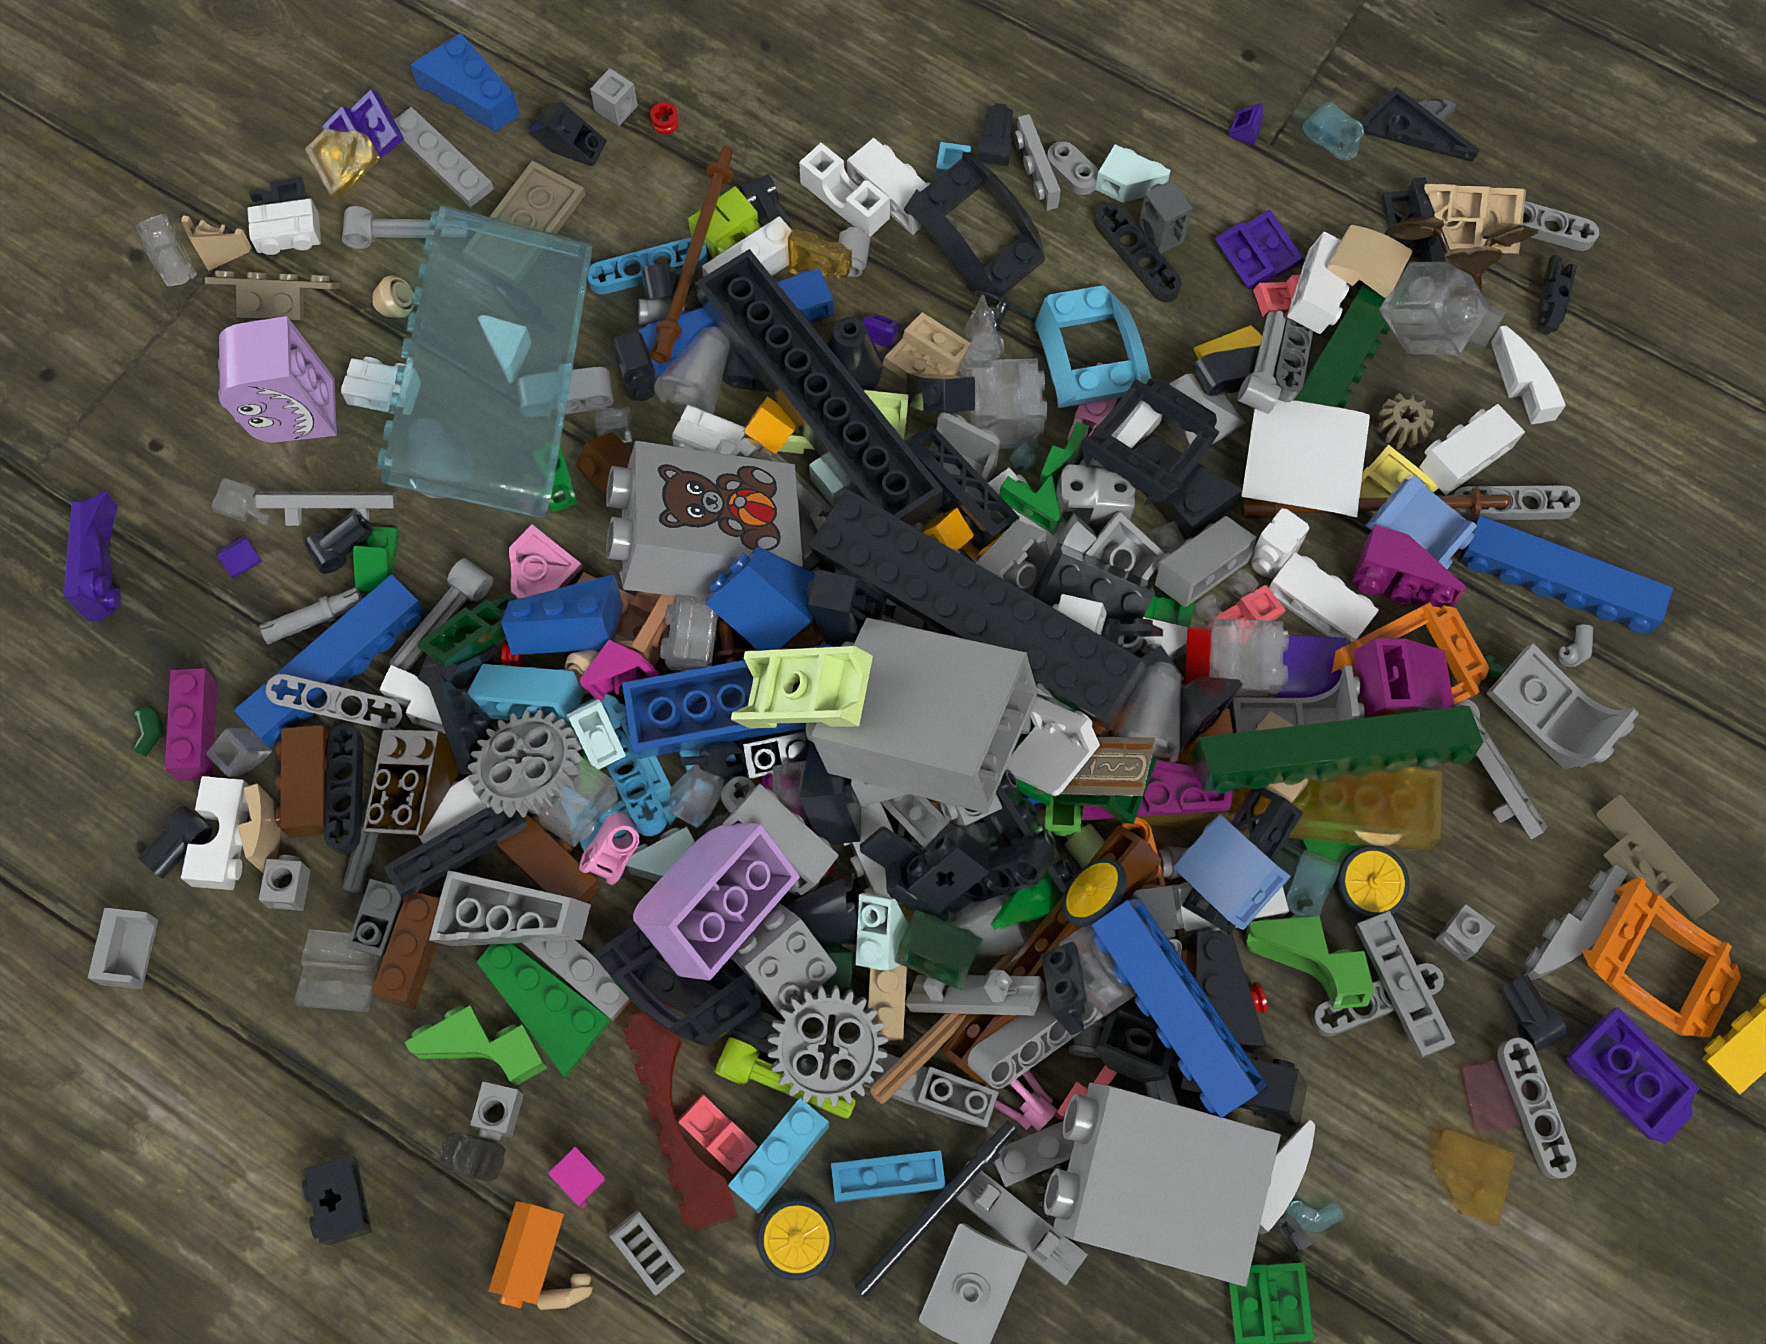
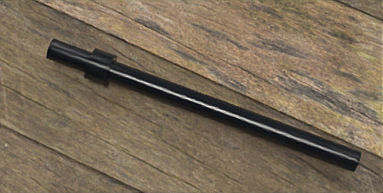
[855,1120,1018,1298]

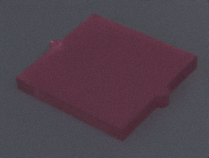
[1460,1060,1530,1132]

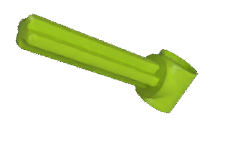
[714,1038,855,1119]

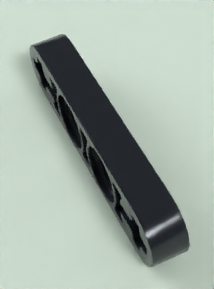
[1094,203,1182,302]
[324,724,364,854]

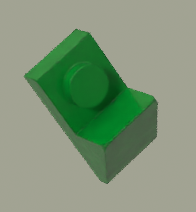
[999,475,1061,535]
[353,526,400,593]

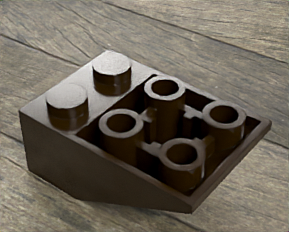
[363,730,459,836]

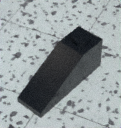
[907,373,975,413]

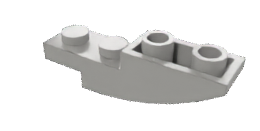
[1524,865,1628,980]
[849,1053,999,1128]

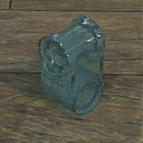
[1303,101,1364,160]
[1286,849,1340,917]

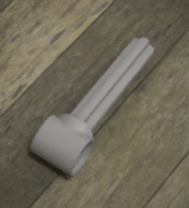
[342,206,468,249]
[1237,310,1286,414]
[389,558,493,672]

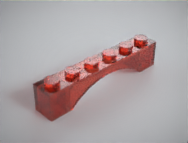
[624,1003,739,1233]

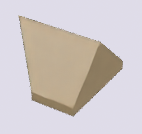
[181,215,252,271]

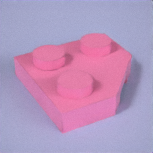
[509,525,583,599]

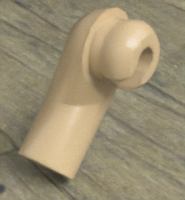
[537,1274,593,1310]

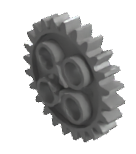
[468,710,582,817]
[768,985,888,1107]

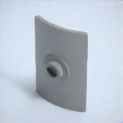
[919,1223,1027,1344]

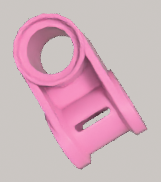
[579,813,639,885]

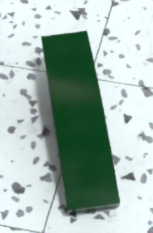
[418,592,516,667]

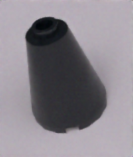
[827,317,883,391]
[783,873,864,945]

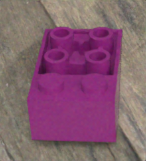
[1350,524,1466,607]
[1353,638,1455,718]

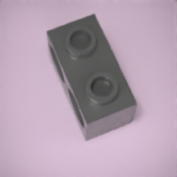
[1138,180,1193,254]

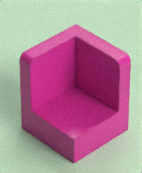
[548,1147,605,1209]

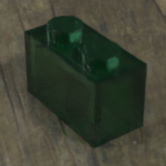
[895,910,983,991]

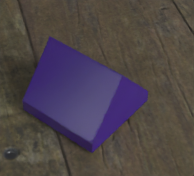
[1229,103,1263,145]
[863,313,901,349]
[216,535,262,579]

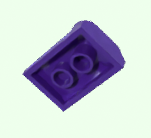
[64,491,121,621]
[1566,1007,1700,1144]

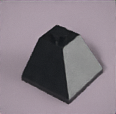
[1165,676,1243,758]

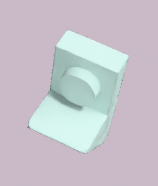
[567,699,626,772]

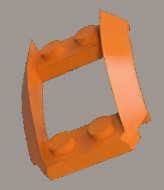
[1332,602,1489,706]
[1581,877,1741,1037]

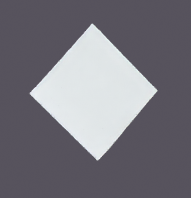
[1242,400,1370,518]

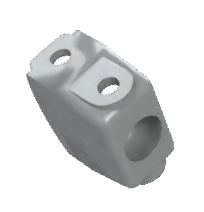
[1056,465,1136,536]

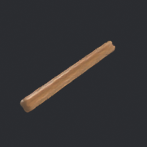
[870,948,1019,1104]

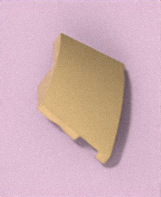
[1425,184,1526,254]

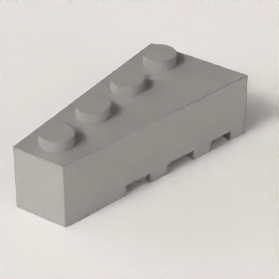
[927,520,1050,635]
[429,870,591,946]

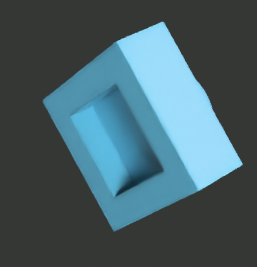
[936,142,971,176]

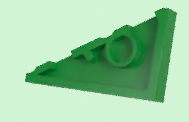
[990,871,1063,930]

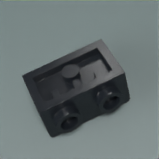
[1041,942,1087,1036]

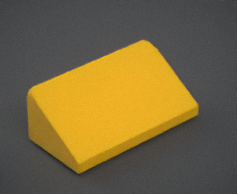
[1193,325,1262,359]

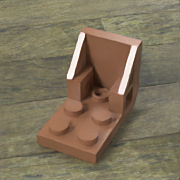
[577,572,683,668]

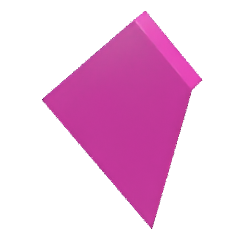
[580,640,659,701]

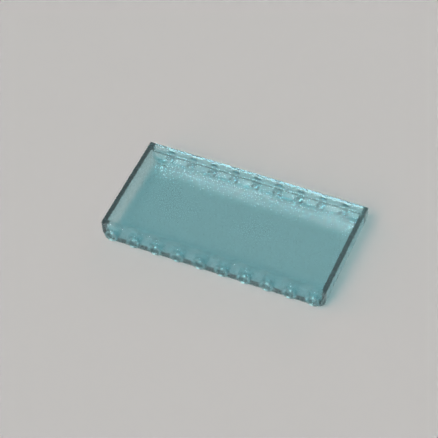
[376,205,593,518]

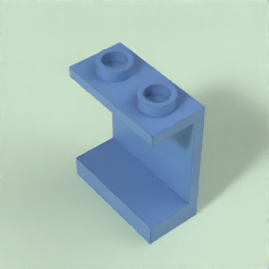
[1365,474,1477,569]
[1173,814,1291,930]

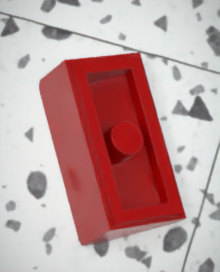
[1185,627,1211,685]

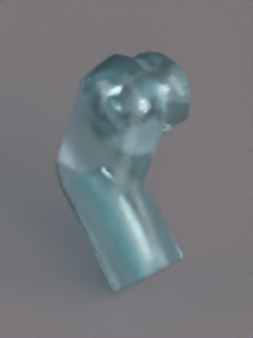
[1287,1200,1345,1234]

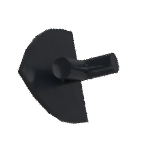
[974,290,1035,341]

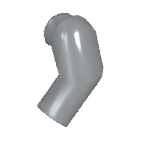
[1558,624,1593,667]

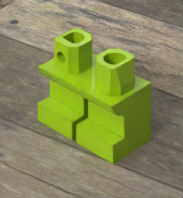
[688,186,762,259]

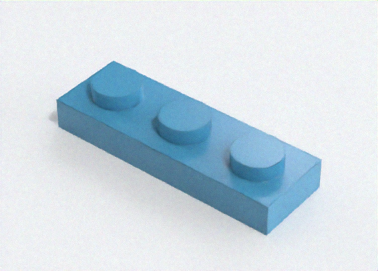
[831,1150,946,1203]

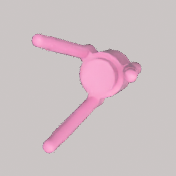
[994,1070,1058,1131]

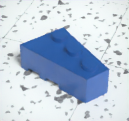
[410,33,520,131]
[501,574,623,655]

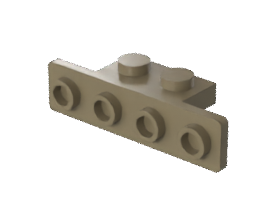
[205,271,340,320]
[1596,795,1720,920]

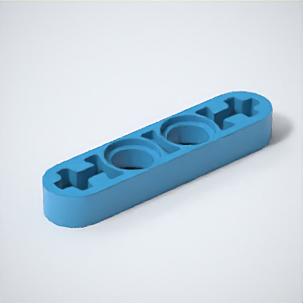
[587,238,708,295]
[606,729,667,836]

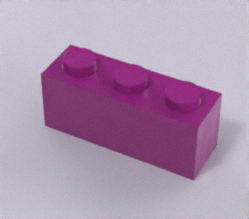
[165,668,218,781]

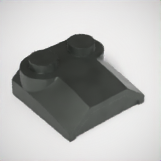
[1095,1005,1175,1083]

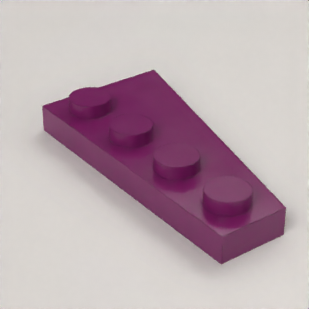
[1082,760,1233,820]

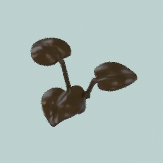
[1385,216,1539,298]

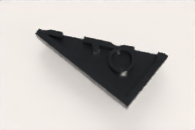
[1356,87,1480,162]
[422,663,496,774]

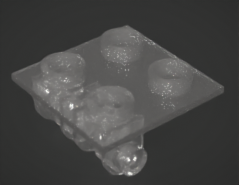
[958,295,1004,385]

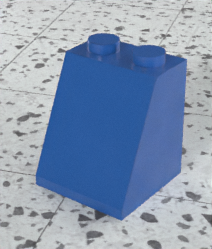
[705,546,815,651]

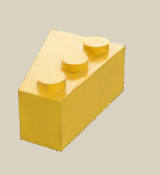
[1702,993,1766,1095]

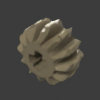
[1377,393,1434,450]

